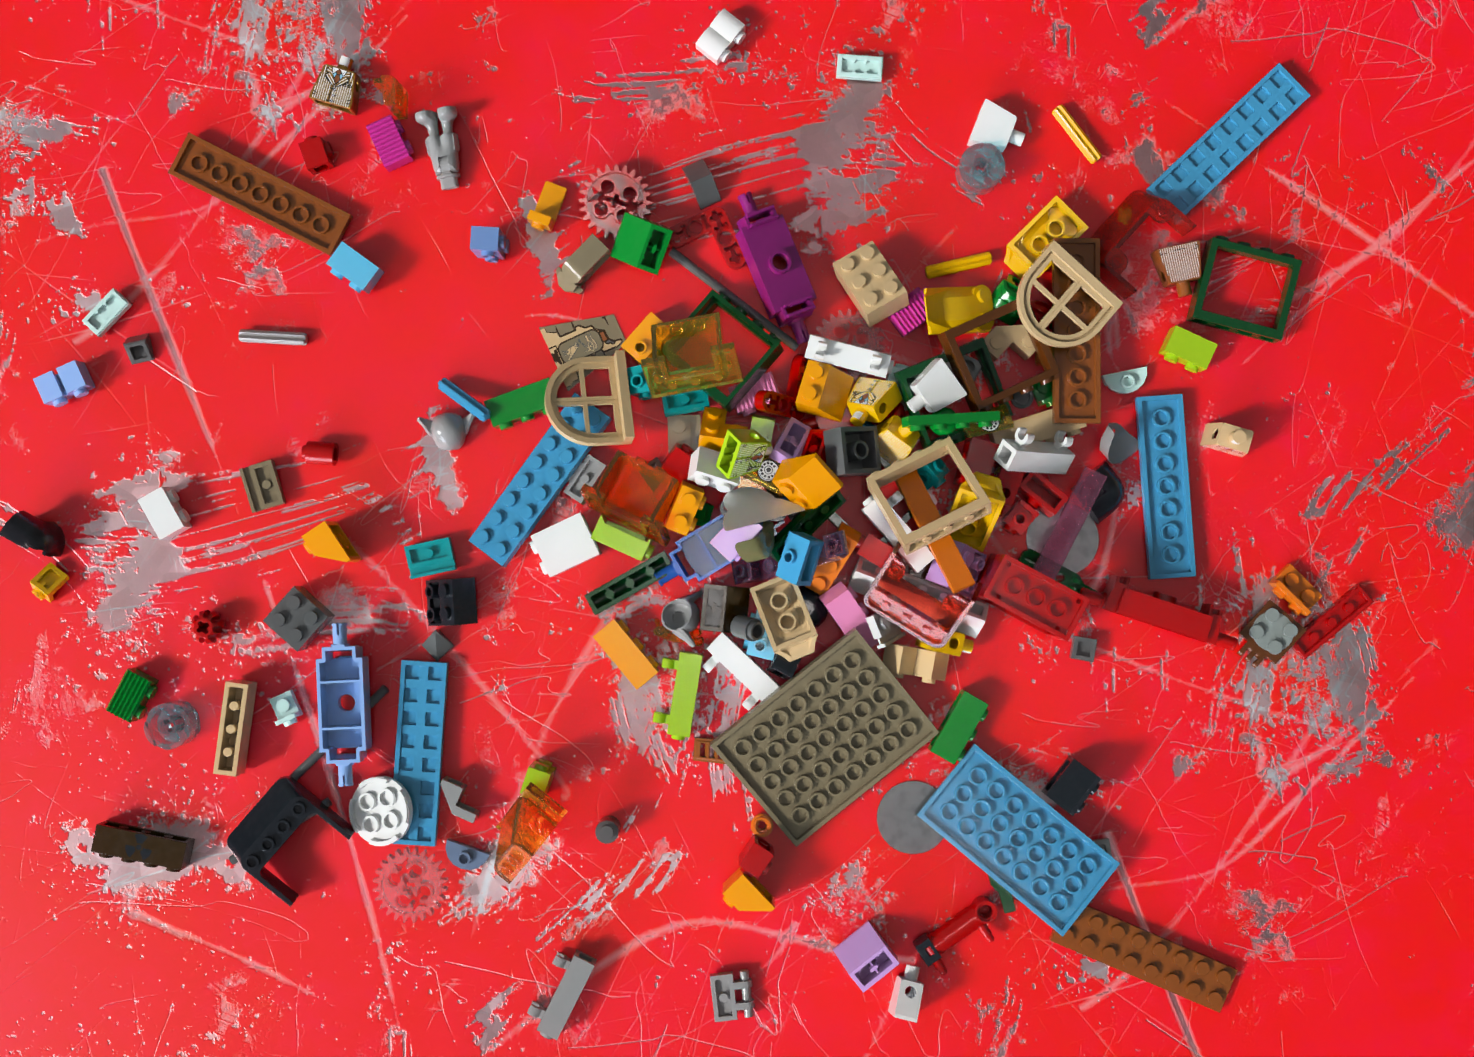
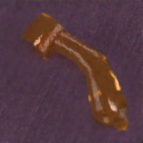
[653,618,704,646]

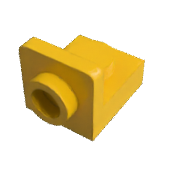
[30,562,69,603]

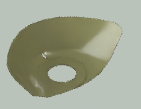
[735,521,775,562]

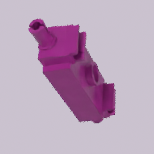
[735,192,817,345]

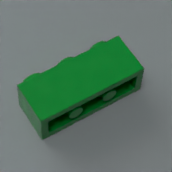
[484,377,558,431]
[928,689,989,765]

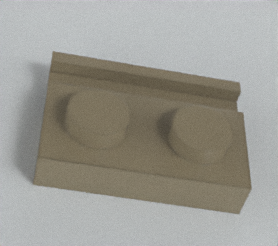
[667,415,701,454]
[239,459,286,513]

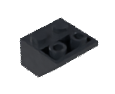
[425,577,478,626]
[1041,756,1101,816]

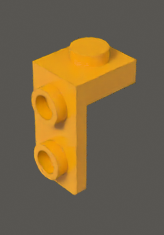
[527,181,567,232]

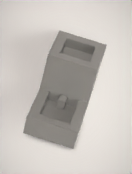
[440,776,480,823]

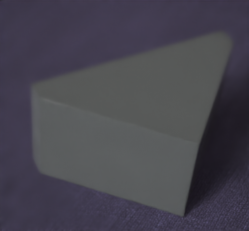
[682,159,721,210]

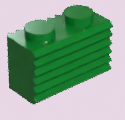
[106,667,159,722]

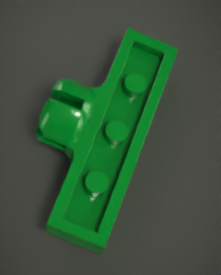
[901,407,1000,436]

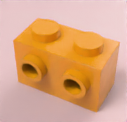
[621,312,672,365]
[665,480,706,536]

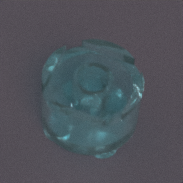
[955,143,1005,195]
[144,701,200,750]

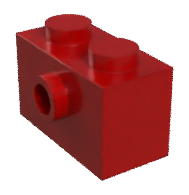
[1018,472,1069,518]

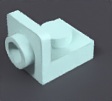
[269,689,303,727]

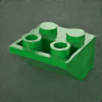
[610,212,673,275]

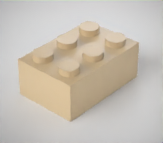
[833,241,909,327]

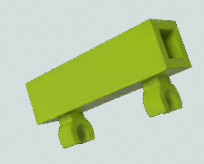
[653,651,703,740]

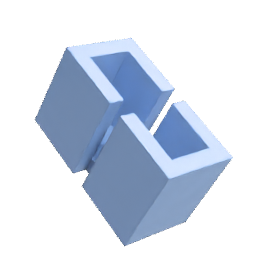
[33,360,95,407]

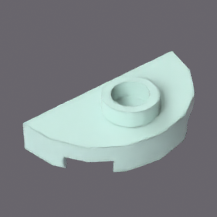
[1101,366,1147,394]

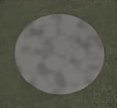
[1026,503,1099,576]
[877,781,943,854]

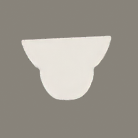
[723,487,805,531]

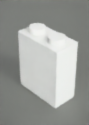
[529,512,602,577]

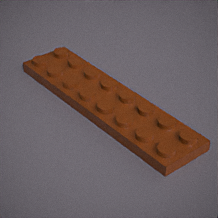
[168,133,353,256]
[1052,238,1101,424]
[1049,905,1238,1013]

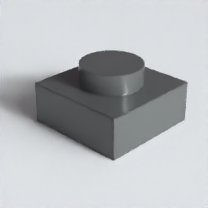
[1069,635,1097,662]

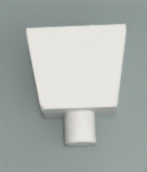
[967,99,1025,153]
[906,358,967,413]
[888,964,924,1023]

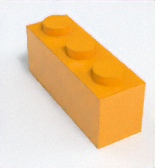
[593,618,659,690]

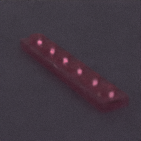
[1033,466,1107,580]

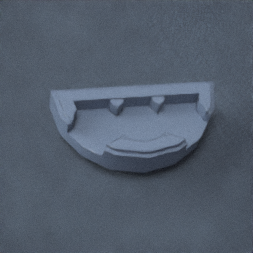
[445,838,491,870]

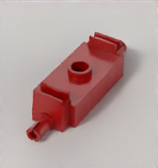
[1080,575,1238,651]

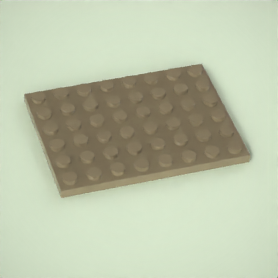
[710,627,940,847]

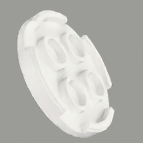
[349,776,413,846]

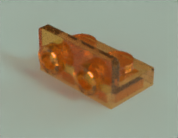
[373,75,408,119]

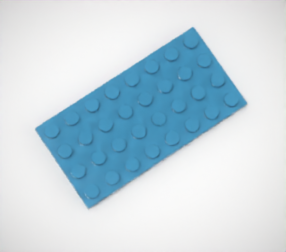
[916,744,1120,937]

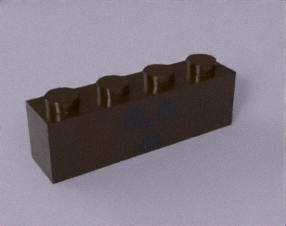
[91,820,195,872]

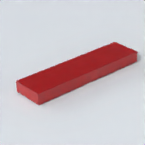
[1291,584,1374,660]

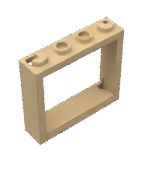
[866,436,992,555]

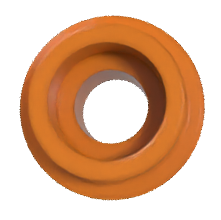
[751,814,773,837]

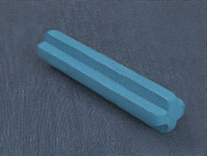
[438,378,491,422]

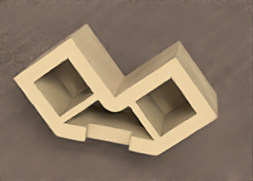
[984,325,1036,362]
[882,643,950,684]

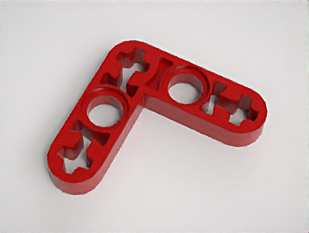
[668,206,746,270]
[754,354,812,420]

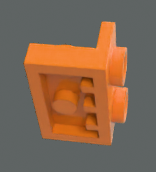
[1268,564,1323,616]

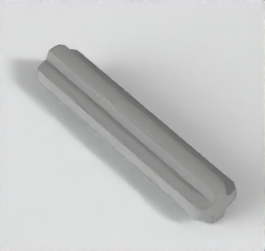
[239,329,308,346]

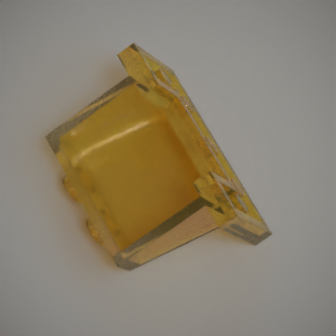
[641,312,743,399]

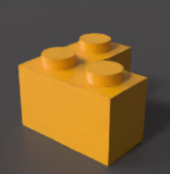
[698,407,748,452]

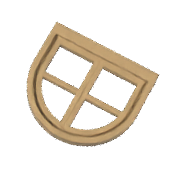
[1016,240,1123,348]
[544,350,635,446]

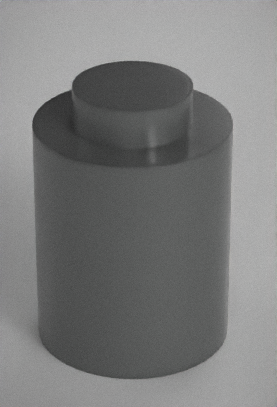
[595,816,621,844]

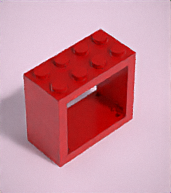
[971,554,1090,642]

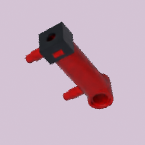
[913,896,998,975]

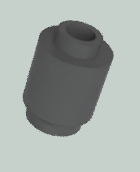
[730,615,765,642]

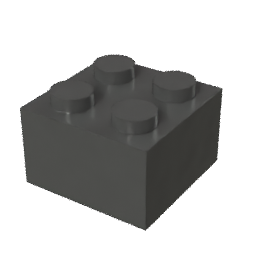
[823,426,882,477]
[263,586,335,651]

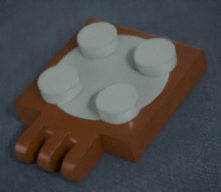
[1237,600,1306,668]

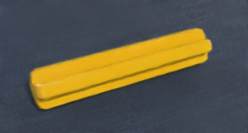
[1052,104,1101,164]
[925,252,992,279]

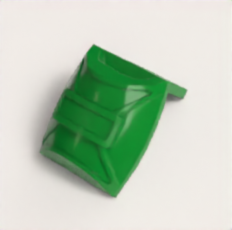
[992,274,1031,326]

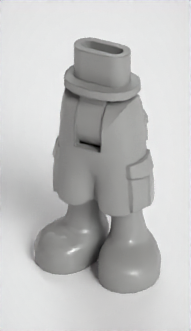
[415,106,461,190]

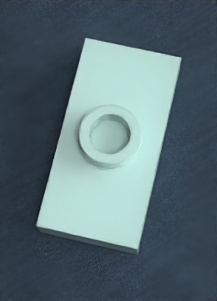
[836,54,883,82]
[82,288,132,337]

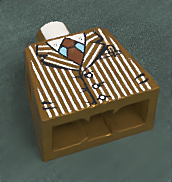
[309,56,361,115]

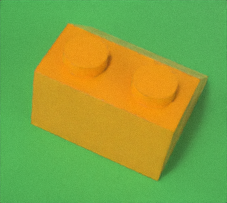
[795,359,854,422]
[772,453,843,510]
[301,521,362,562]
[722,867,775,912]

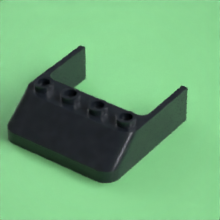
[227,776,355,907]

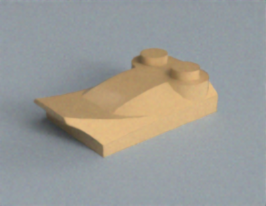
[750,577,818,662]

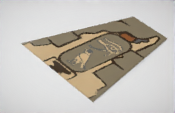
[539,314,625,391]

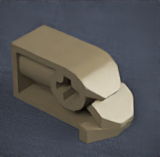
[556,233,610,295]

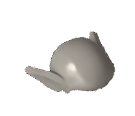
[417,413,475,451]
[661,591,703,647]

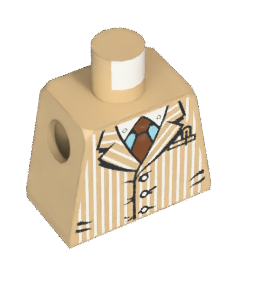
[1200,422,1254,457]

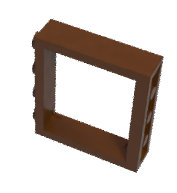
[937,300,1060,412]

